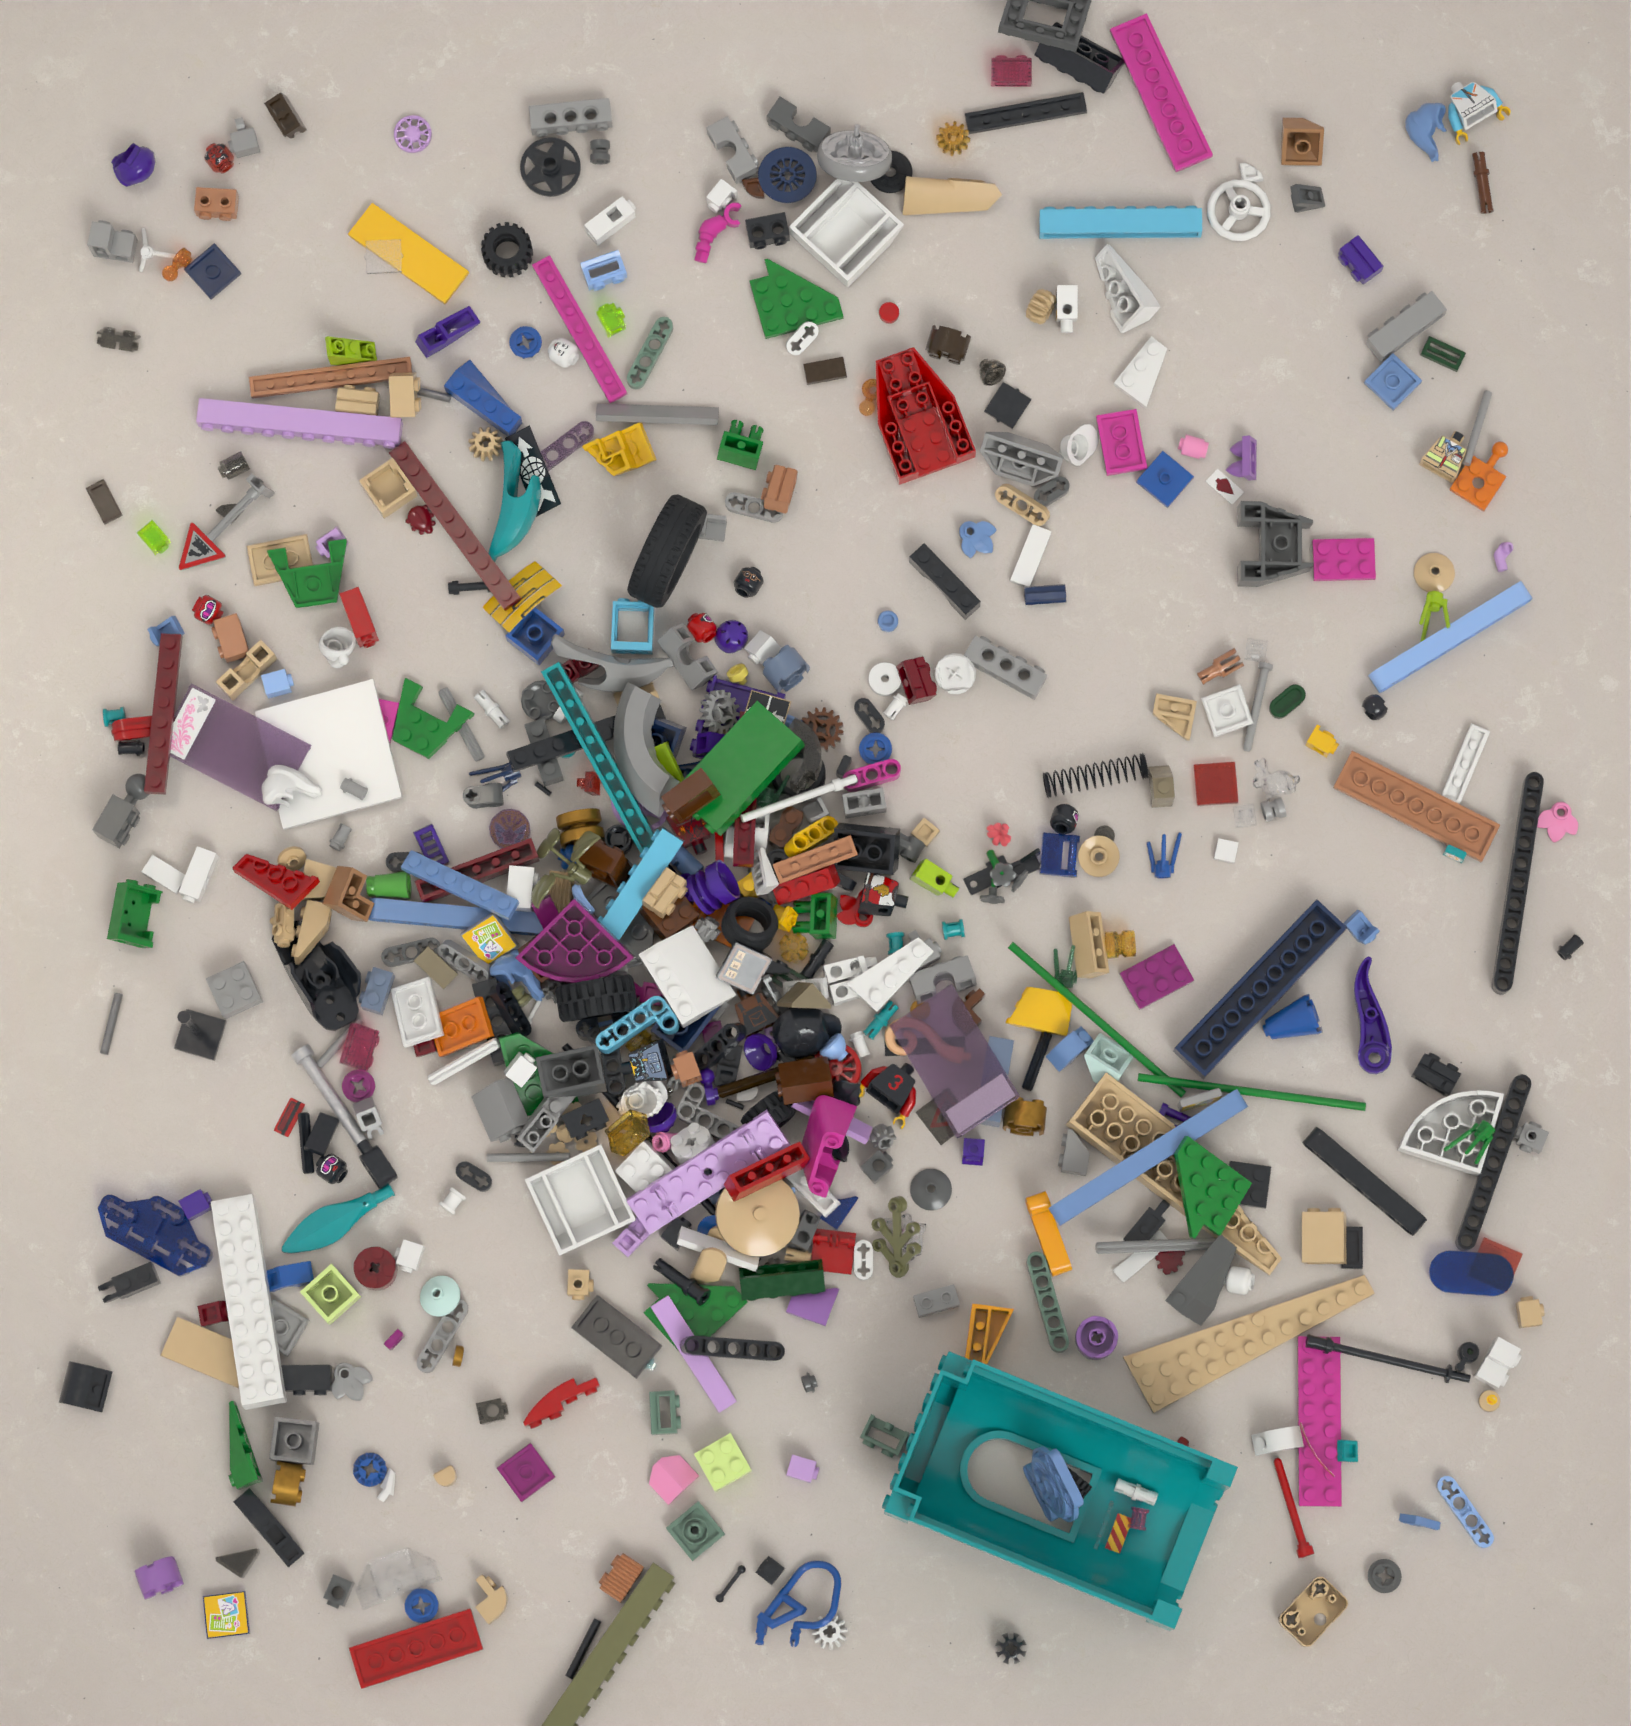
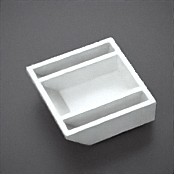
[789,179,904,288]
[525,1144,636,1256]

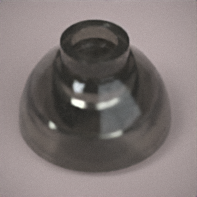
[979,359,1006,386]

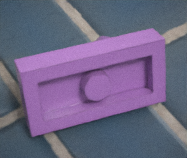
[1226,435,1257,480]

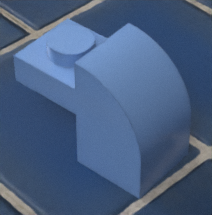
[1046,1026,1094,1072]

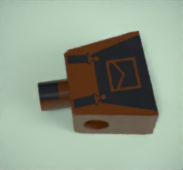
[734,989,779,1039]

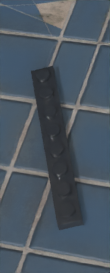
[506,704,666,773]

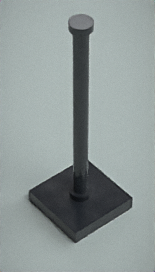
[174,1009,227,1061]

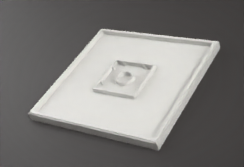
[255,679,403,830]

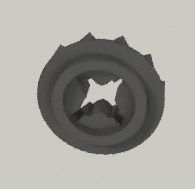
[1367,1559,1402,1593]

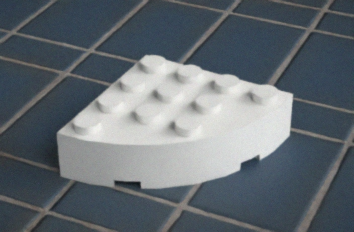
[1397,1090,1504,1176]

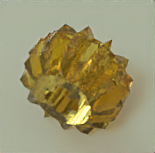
[936,121,971,156]

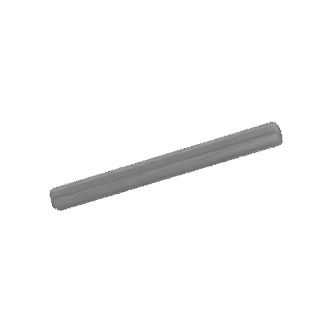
[1095,1238,1217,1254]

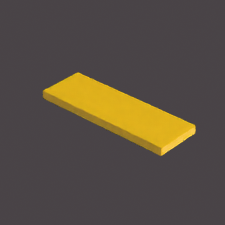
[348,203,469,304]

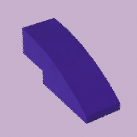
[415,306,480,358]

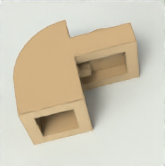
[475,1575,508,1625]

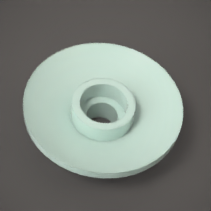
[420,1276,460,1317]

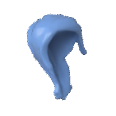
[1405,103,1447,162]
[490,949,545,1001]

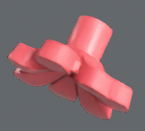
[987,822,1011,847]

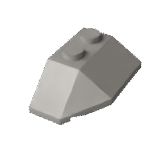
[980,432,1064,486]

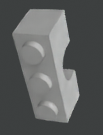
[706,116,759,184]
[657,623,718,690]
[909,955,977,1004]

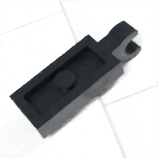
[1123,1200,1170,1253]

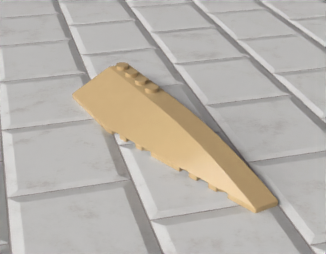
[1066,1073,1282,1275]

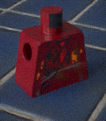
[666,816,711,855]

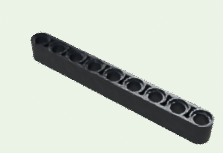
[1455,1074,1532,1251]

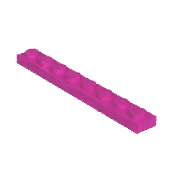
[532,255,627,403]

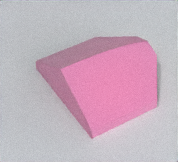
[649,1455,699,1505]

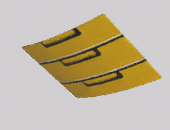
[483,561,562,632]

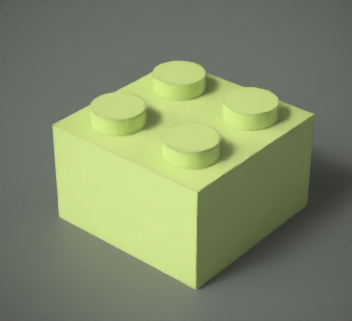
[300,1264,361,1325]
[694,1433,752,1492]

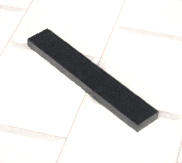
[965,92,1087,135]

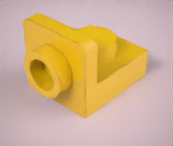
[773,904,798,932]

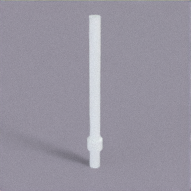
[740,774,857,823]

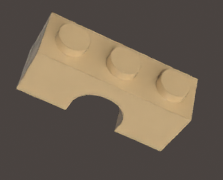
[216,640,277,701]

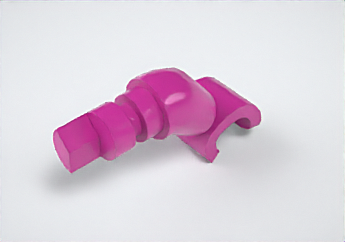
[694,203,742,263]

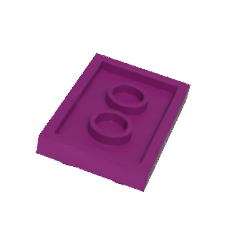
[1119,944,1194,1010]

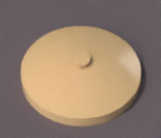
[715,1179,800,1256]

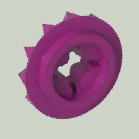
[342,1069,376,1103]

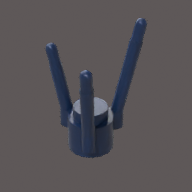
[469,763,522,792]

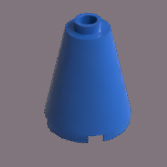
[1262,994,1323,1039]

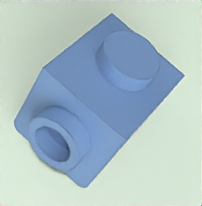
[147,616,185,646]
[1343,910,1380,945]

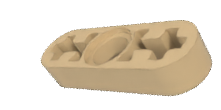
[995,484,1050,526]

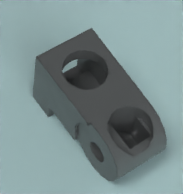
[787,1209,820,1252]

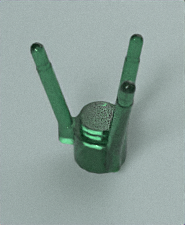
[756,775,790,807]
[1053,945,1077,988]

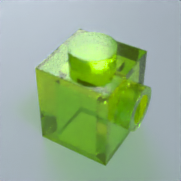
[596,303,626,338]

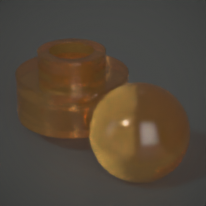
[162,248,192,281]
[859,379,877,416]

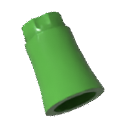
[366,871,412,899]

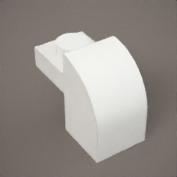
[1251,1426,1304,1456]

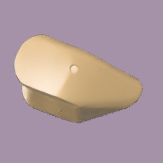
[690,1226,727,1284]

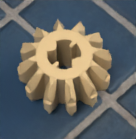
[1026,289,1056,324]
[468,427,503,462]

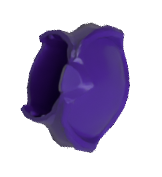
[111,143,156,187]

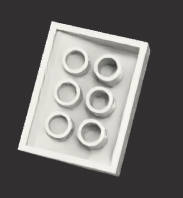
[639,925,736,1028]

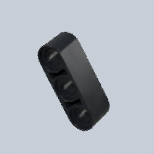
[694,1022,747,1069]

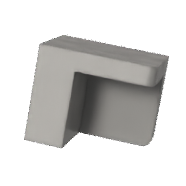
[802,796,830,825]

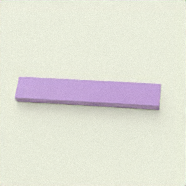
[650,1295,737,1413]

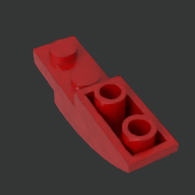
[523,1378,601,1429]

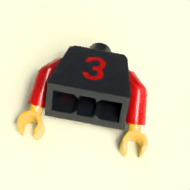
[859,1063,916,1129]

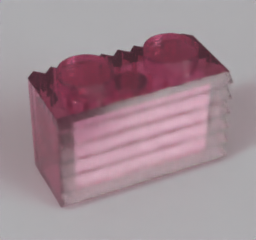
[991,55,1032,87]
[339,1023,380,1071]

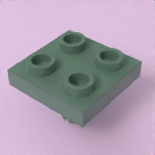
[666,1501,725,1561]

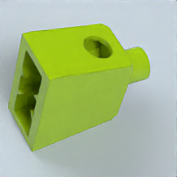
[910,859,959,898]

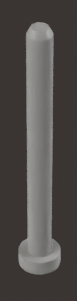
[1243,662,1273,752]

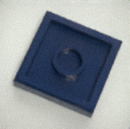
[184,243,241,300]

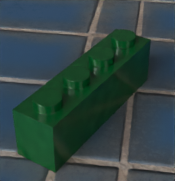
[739,1259,826,1301]

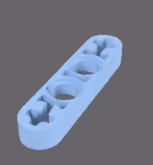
[1437,1476,1494,1548]

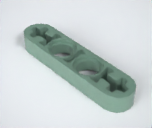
[627,317,673,390]

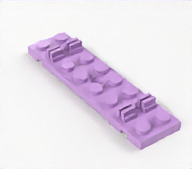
[626,1110,790,1234]

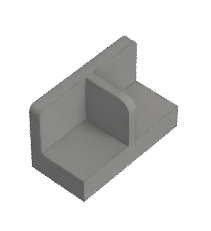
[698,514,727,542]

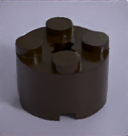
[925,325,971,365]

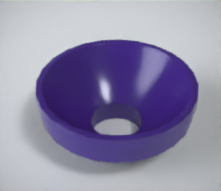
[744,1033,777,1071]
[640,1102,677,1133]

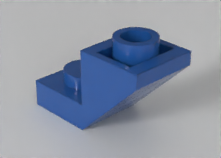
[267,1261,314,1292]

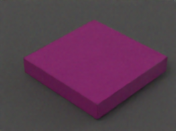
[497,1443,555,1502]

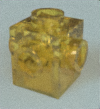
[779,932,809,964]

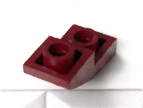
[562,648,601,683]

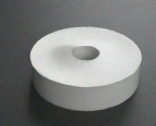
[869,662,901,696]

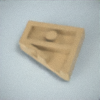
[1152,693,1197,741]

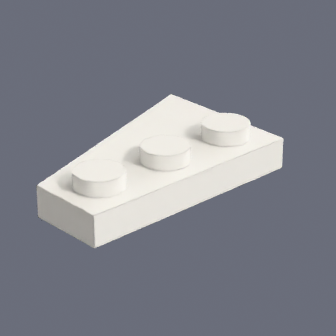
[1114,336,1167,409]

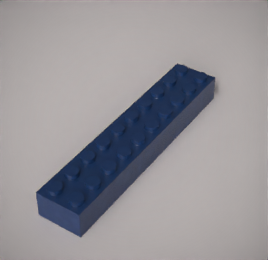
[1173,899,1347,1080]

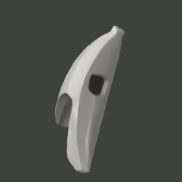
[551,634,673,692]

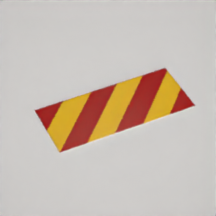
[1105,1513,1132,1553]

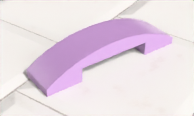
[612,1217,650,1257]

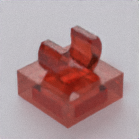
[577,771,601,796]

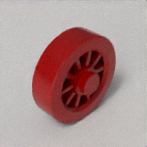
[814,1045,862,1083]

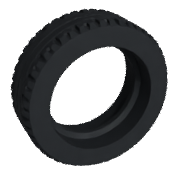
[627,494,707,608]

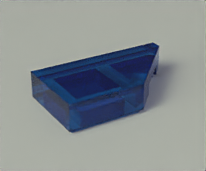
[820,1196,859,1230]

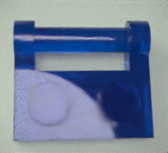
[1039,832,1080,878]

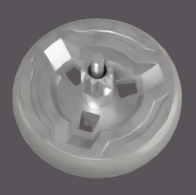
[817,124,892,182]

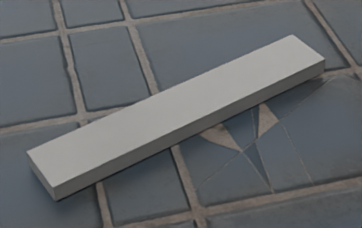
[596,403,719,425]

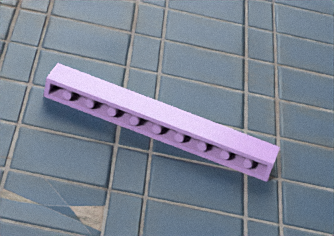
[196,398,403,449]

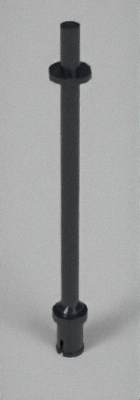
[1305,1334,1471,1383]

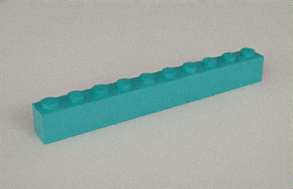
[541,662,654,853]

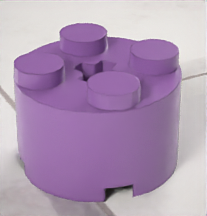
[1075,1316,1118,1360]
[135,1556,184,1600]

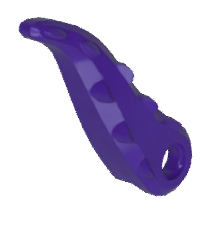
[1354,956,1392,1074]

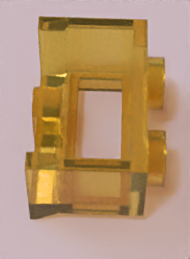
[605,1109,650,1156]

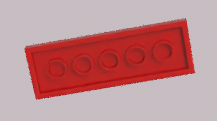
[349,1608,483,1689]

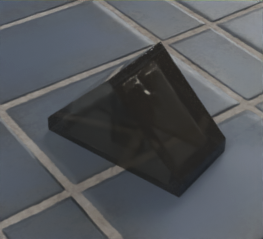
[215,1548,260,1579]

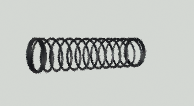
[1043,753,1149,798]

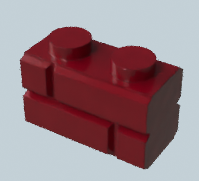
[896,656,937,705]

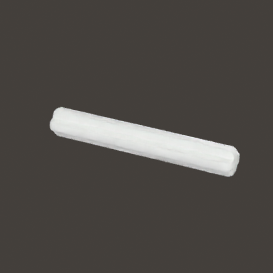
[428,1038,501,1085]

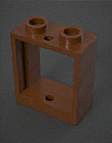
[661,768,721,824]

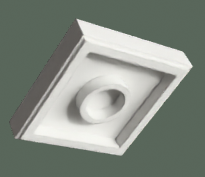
[1201,684,1254,737]

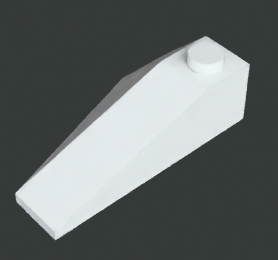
[1095,244,1161,333]

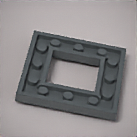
[998,0,1092,52]

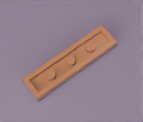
[773,835,858,884]

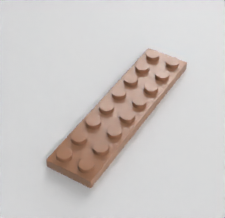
[1333,751,1500,862]

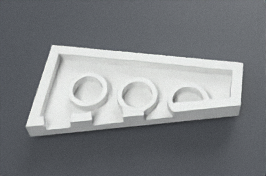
[846,937,934,1012]

